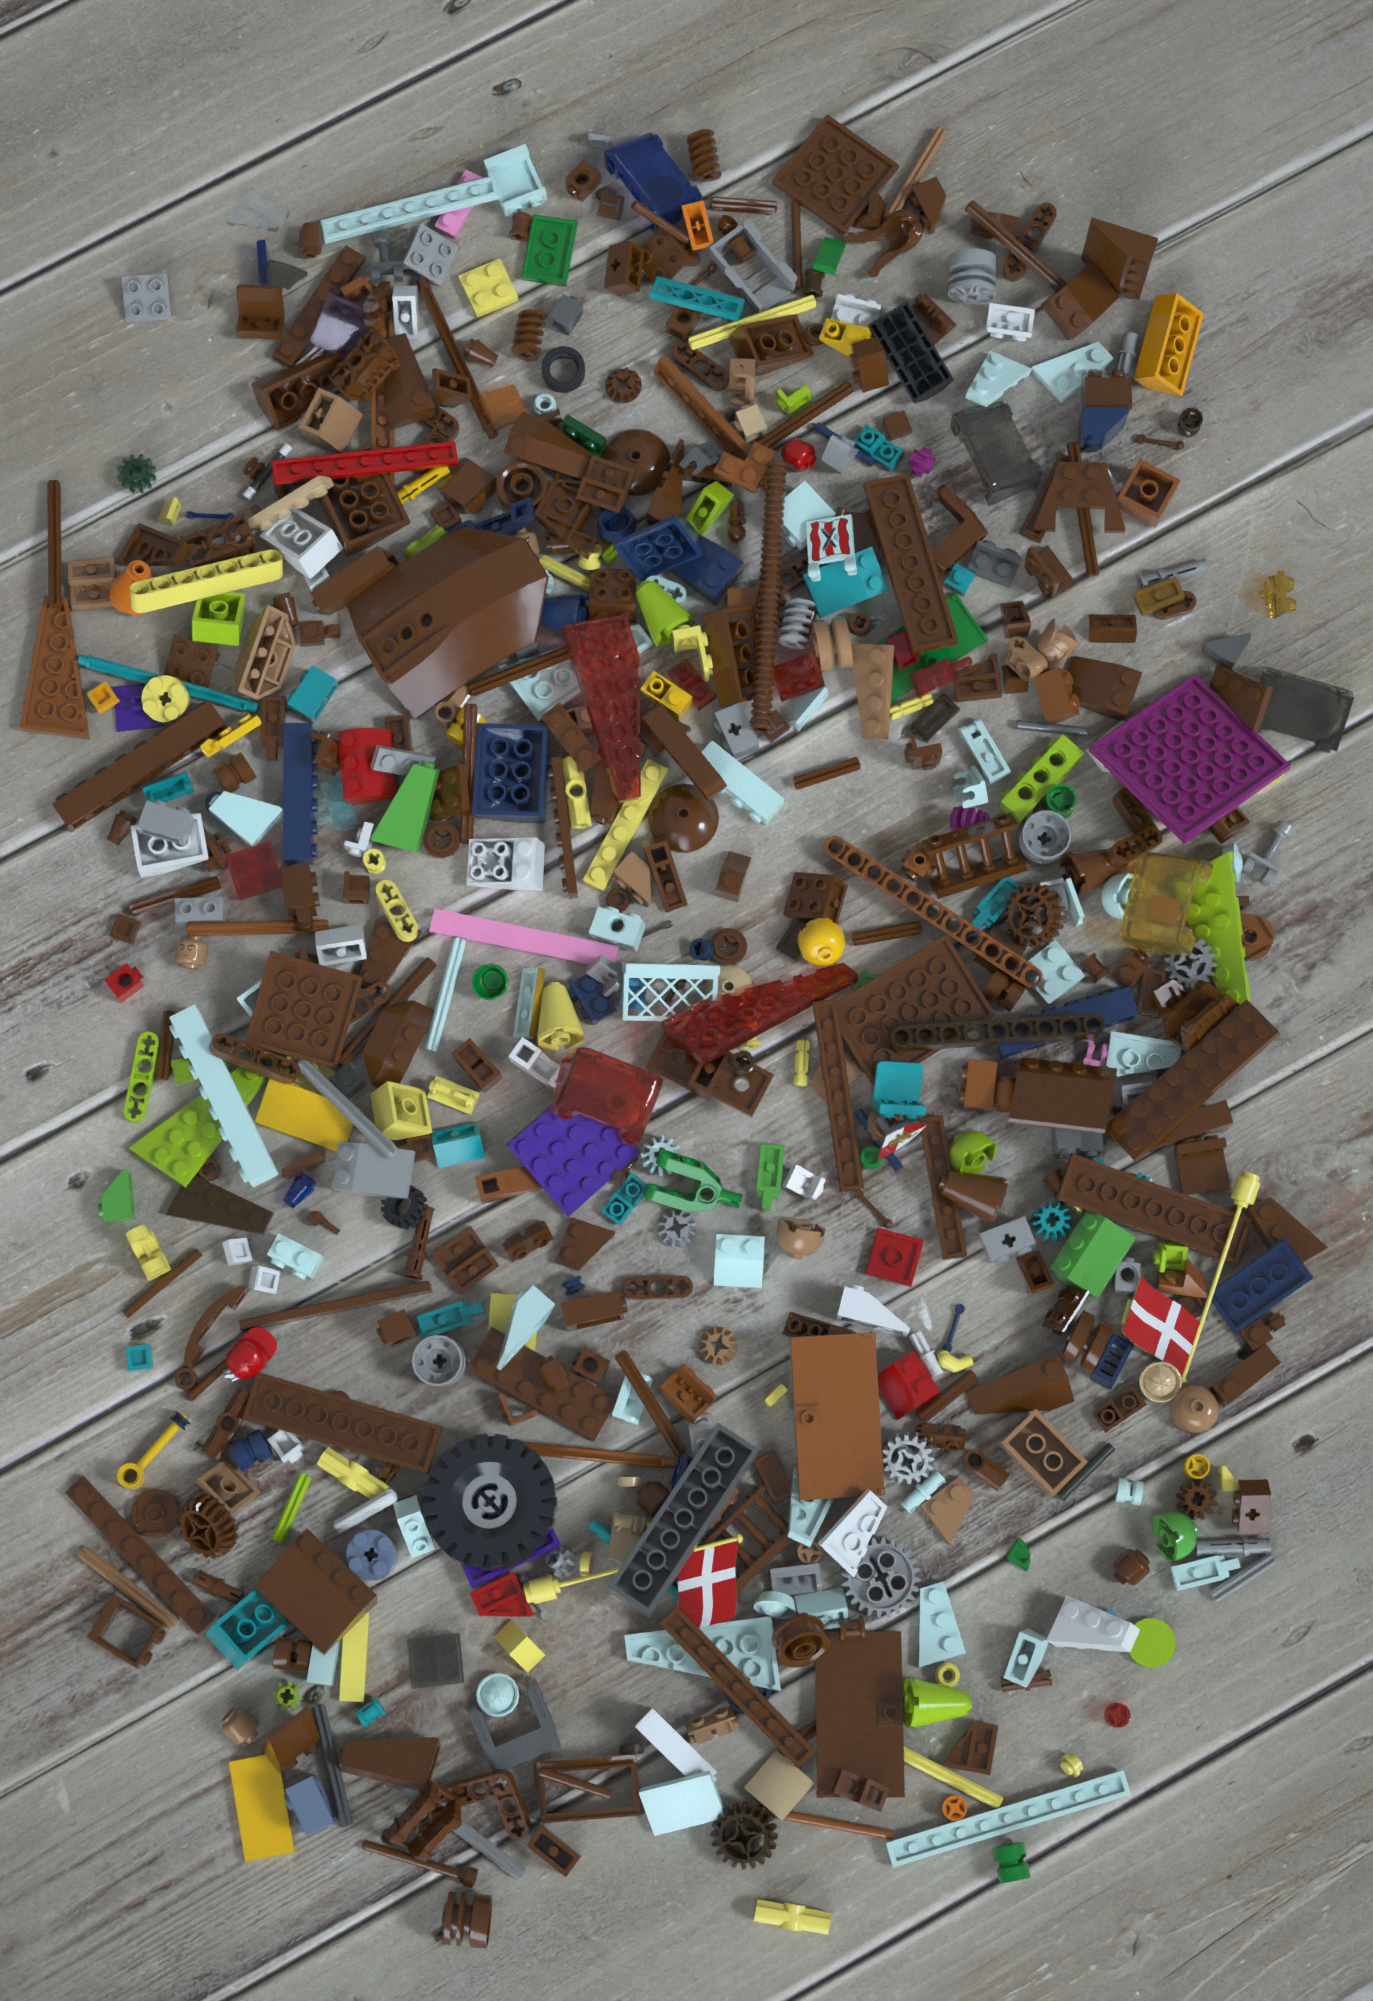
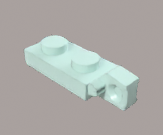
[1170,1555,1241,1592]

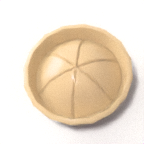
[1139,1361,1182,1403]

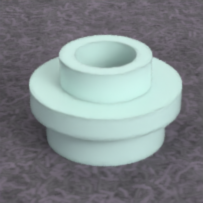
[533,394,556,415]

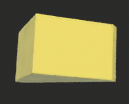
[494,1620,545,1673]

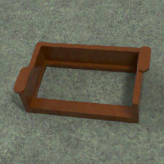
[533,1754,646,1823]

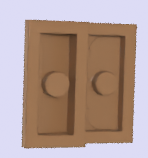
[68,557,117,611]

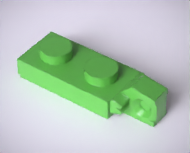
[756,1143,785,1212]

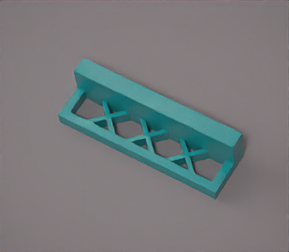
[650,276,745,322]

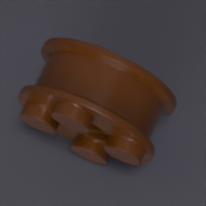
[496,460,548,513]
[771,1612,830,1668]

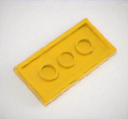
[255,1078,361,1151]
[229,1755,295,1862]

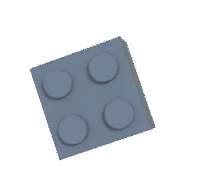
[284,1775,338,1836]

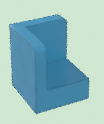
[620,978,647,1011]

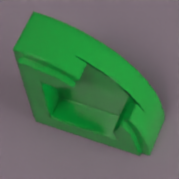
[1005,1537,1030,1571]

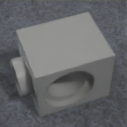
[1112,1258,1141,1295]

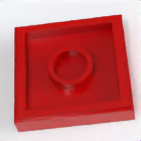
[864,1227,924,1287]

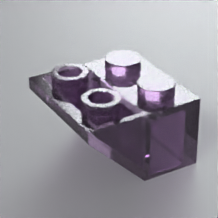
[309,293,368,357]

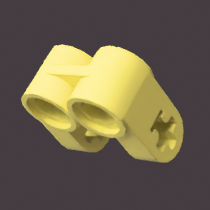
[126,1225,171,1281]

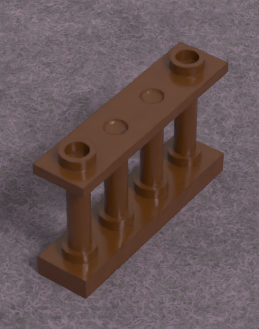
[921,812,1027,899]
[698,1486,793,1594]

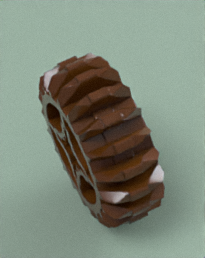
[1003,883,1067,947]
[177,1493,239,1559]

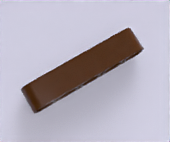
[640,702,727,801]

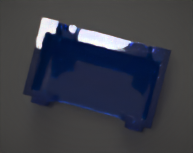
[604,132,702,233]

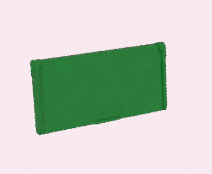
[875,592,988,703]

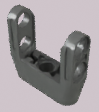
[466,1677,561,1771]

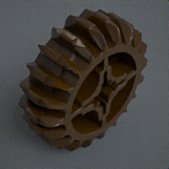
[710,1801,778,1870]

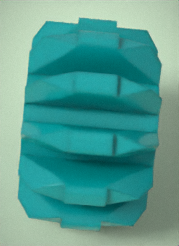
[1031,1201,1072,1242]

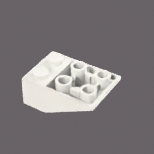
[466,837,545,891]

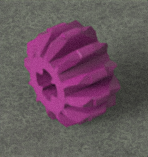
[949,806,990,830]

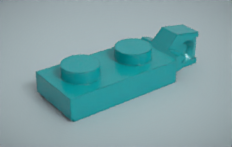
[971,876,1020,934]
[416,1301,485,1339]

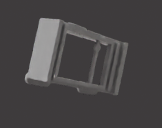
[709,220,797,313]

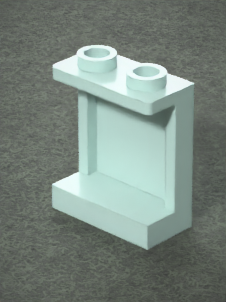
[483,144,547,217]

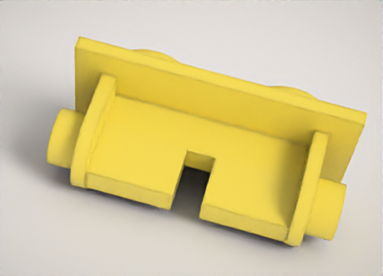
[427,1076,480,1115]

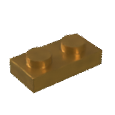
[1132,576,1185,616]

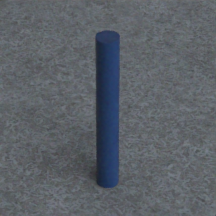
[814,422,876,467]
[854,1109,903,1172]

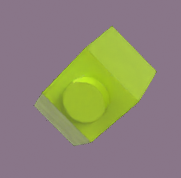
[685,481,734,536]

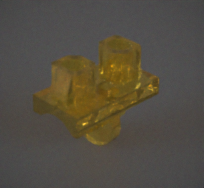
[1258,571,1296,618]

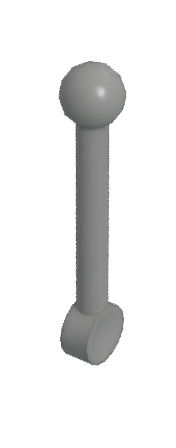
[519,1574,550,1620]

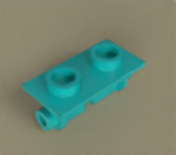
[142,771,195,803]

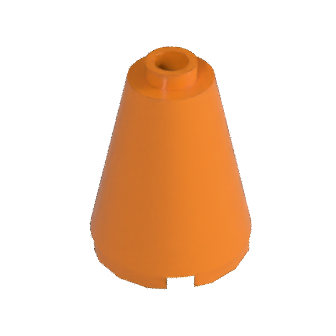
[109,560,152,616]

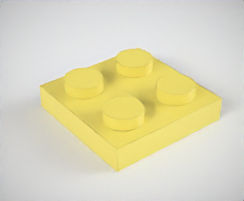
[458,258,519,318]

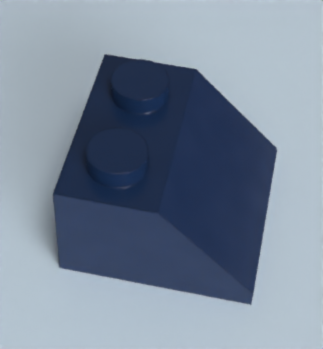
[1078,407,1129,453]

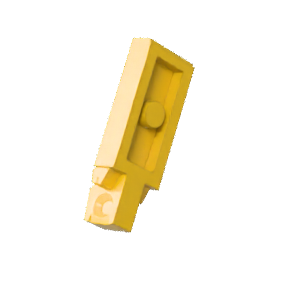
[199,713,261,758]

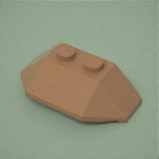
[234,605,296,700]

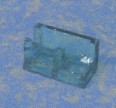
[320,779,360,834]

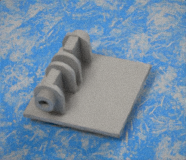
[121,273,172,322]

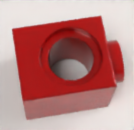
[104,963,144,1003]

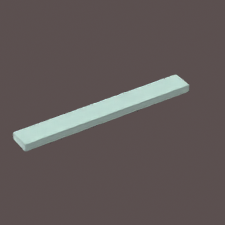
[320,175,501,244]

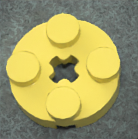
[141,675,190,722]

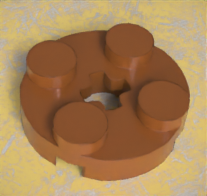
[1241,913,1274,962]

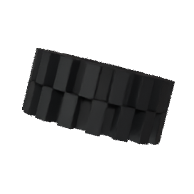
[381,1185,428,1230]

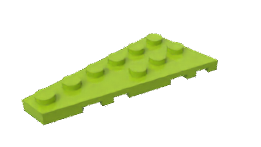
[1170,852,1251,1005]
[128,1066,268,1188]

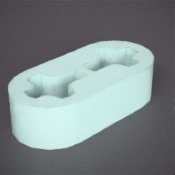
[646,576,686,605]

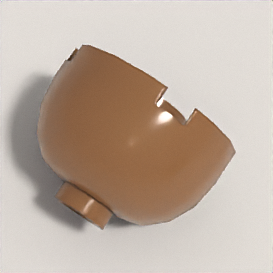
[776,1217,826,1259]
[1170,1385,1219,1433]

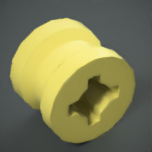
[577,544,602,570]

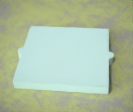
[1064,878,1084,927]

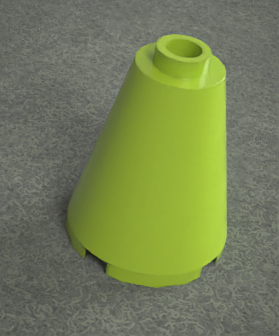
[635,580,695,647]
[902,1678,972,1728]

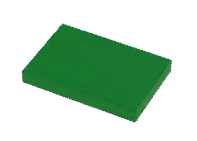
[521,214,578,287]

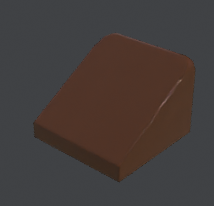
[1002,665,1029,694]

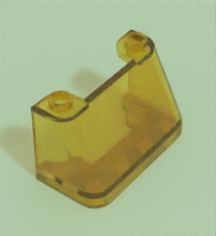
[1120,852,1213,955]

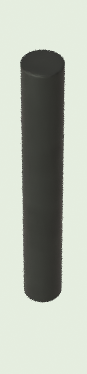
[1057,1443,1115,1501]

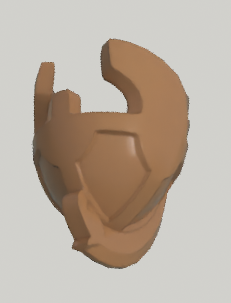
[1037,618,1080,672]

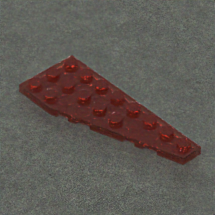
[561,614,641,804]
[661,962,858,1065]

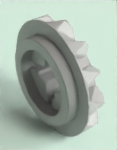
[658,1209,696,1248]

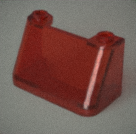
[550,1047,663,1145]

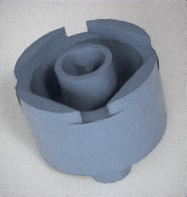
[346,1530,398,1581]

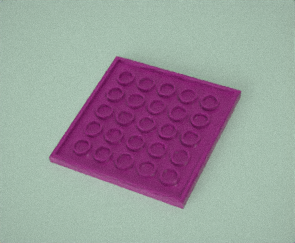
[1089,674,1291,844]

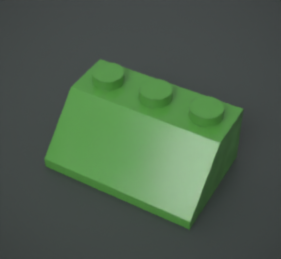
[1049,1211,1136,1299]

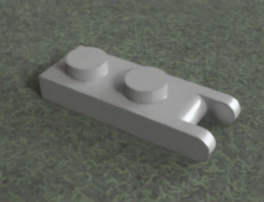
[370,745,436,776]

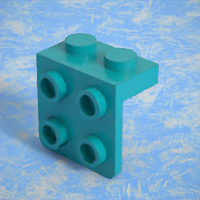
[871,1060,926,1119]

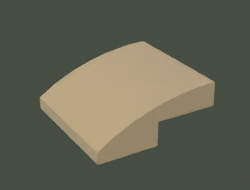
[743,1750,814,1821]

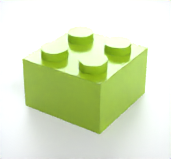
[192,592,246,646]

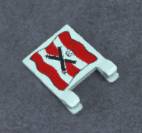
[806,514,857,582]

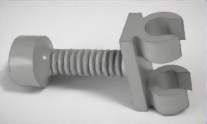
[1242,821,1294,886]

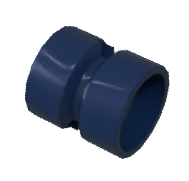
[229,1428,273,1472]

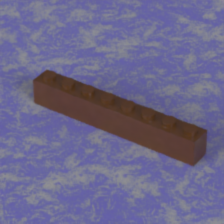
[52,700,227,832]

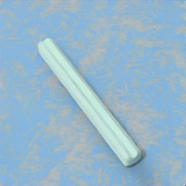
[425,937,466,1052]

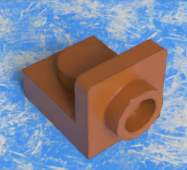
[340,275,376,304]

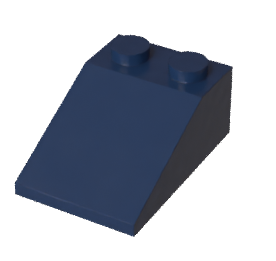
[669,533,744,606]

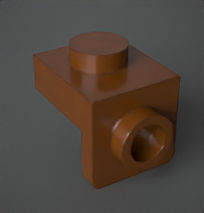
[1112,948,1152,989]

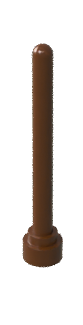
[362,1840,479,1889]

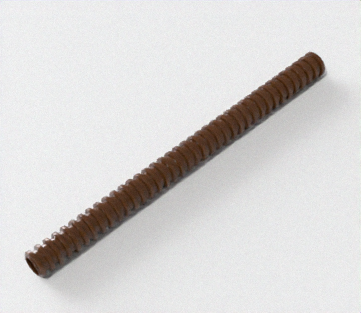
[750,460,787,732]

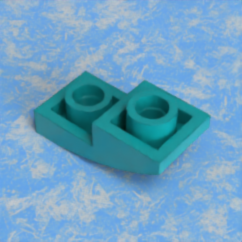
[853,424,905,472]
[601,1172,647,1226]

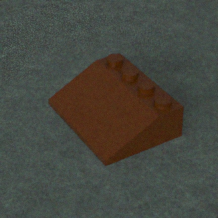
[1081,217,1158,300]
[318,442,410,557]
[1009,1058,1117,1133]
[255,1528,377,1655]

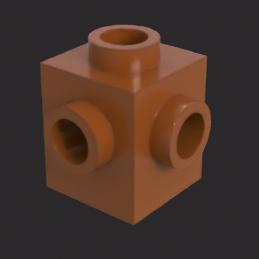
[901,842,936,882]

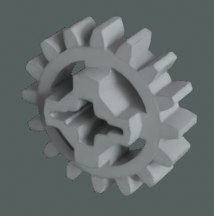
[1164,937,1218,988]
[882,1431,935,1485]

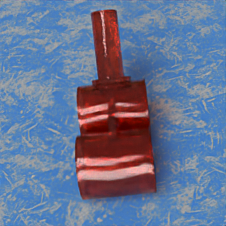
[908,656,972,696]

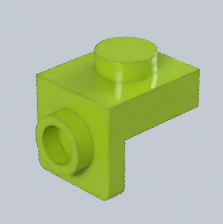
[1152,1242,1188,1272]

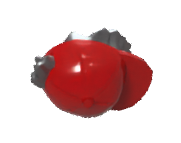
[223,1327,277,1382]

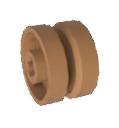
[811,616,853,672]

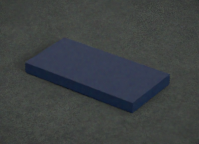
[1207,1238,1314,1334]

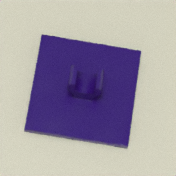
[113,683,164,732]

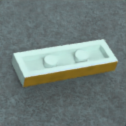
[513,967,545,1040]

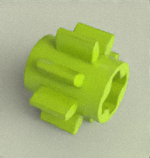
[272,1681,304,1712]

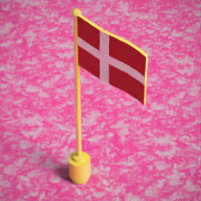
[1122,1171,1261,1383]
[523,1534,743,1628]

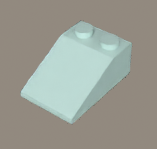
[496,1285,555,1370]

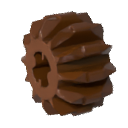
[1176,1479,1218,1520]

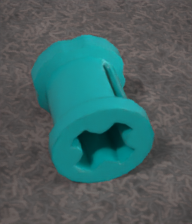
[354,1696,386,1728]

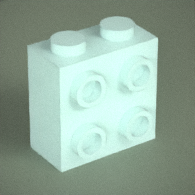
[781,481,836,550]

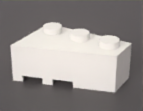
[1046,1595,1140,1652]

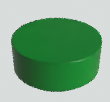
[859,1145,884,1170]

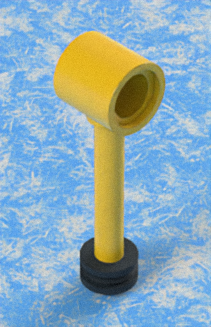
[117,1411,191,1490]

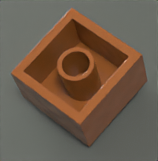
[1117,459,1180,528]

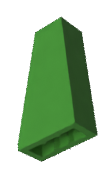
[371,760,440,852]

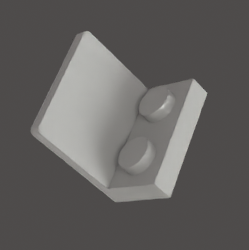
[395,223,458,286]

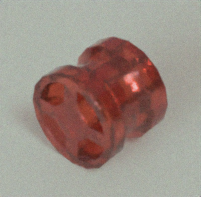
[1104,1703,1131,1728]

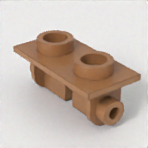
[685,1707,738,1745]

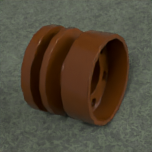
[442,1891,493,1949]

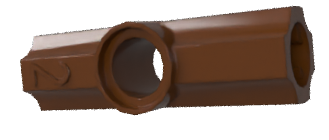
[200,1387,250,1461]

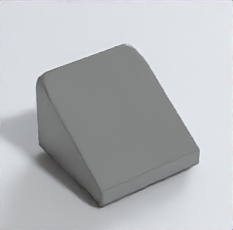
[588,131,613,150]

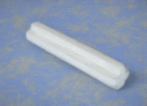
[334,1489,397,1533]

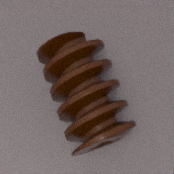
[687,129,721,182]
[511,309,547,361]

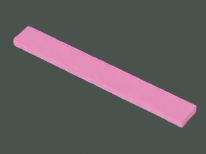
[429,908,619,965]

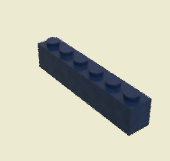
[283,723,318,865]
[992,986,1139,1059]

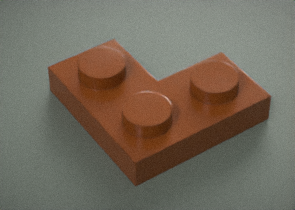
[713,442,776,494]

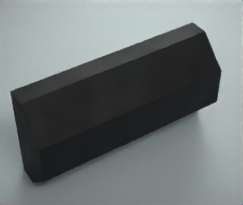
[868,301,954,404]

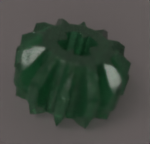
[117,454,157,494]

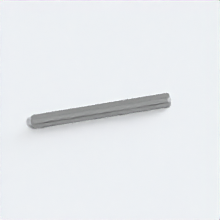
[297,1059,398,1159]
[402,1787,526,1880]

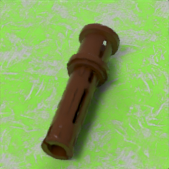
[401,1206,435,1280]

